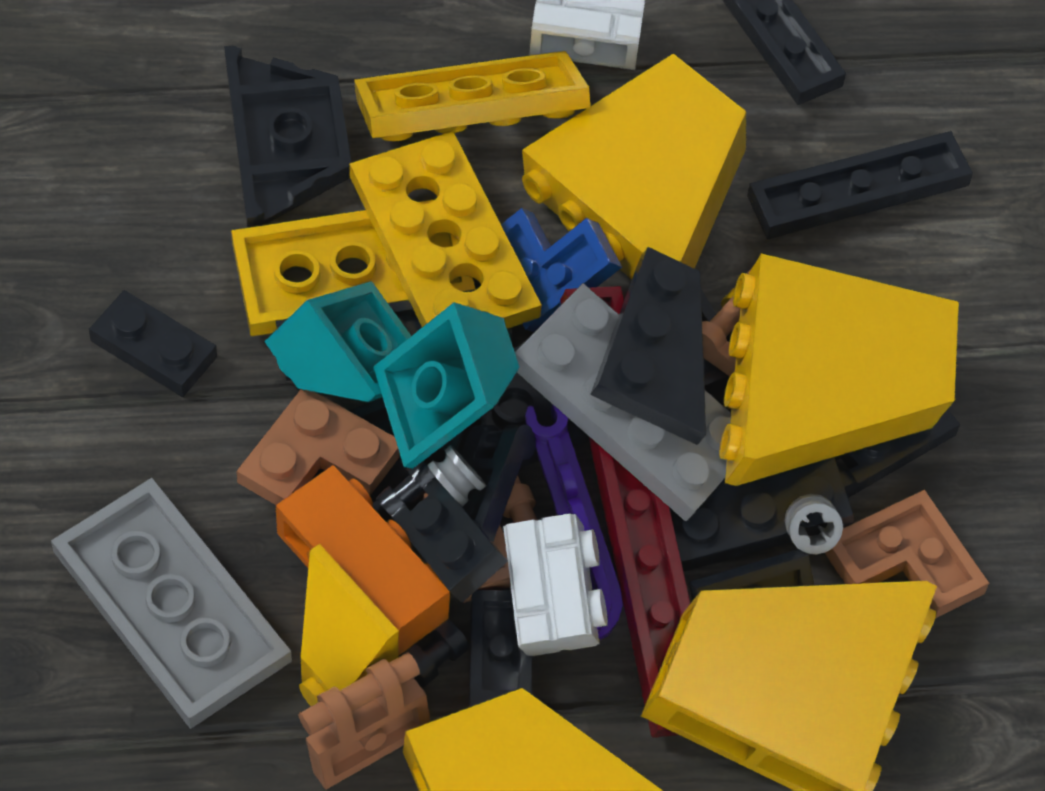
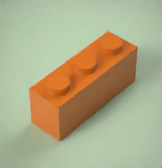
[276,465,450,656]

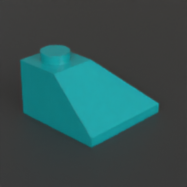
[264,281,411,402]
[373,302,520,469]

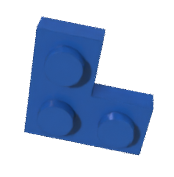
[501,208,622,332]

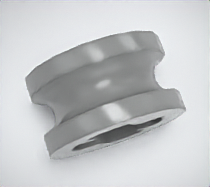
[427,445,486,506]
[784,494,843,555]

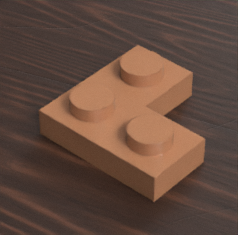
[237,389,400,505]
[825,490,989,618]

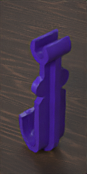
[525,404,623,641]

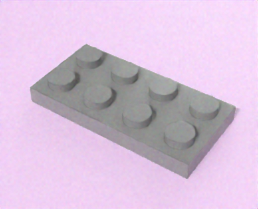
[515,284,731,521]
[51,478,292,729]

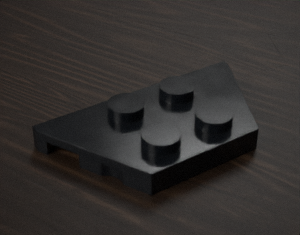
[224,46,352,228]

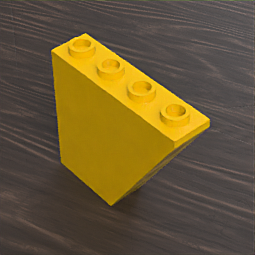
[522,54,746,279]
[719,253,959,486]
[641,581,937,791]
[403,688,663,791]

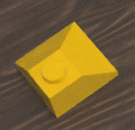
[299,544,399,707]

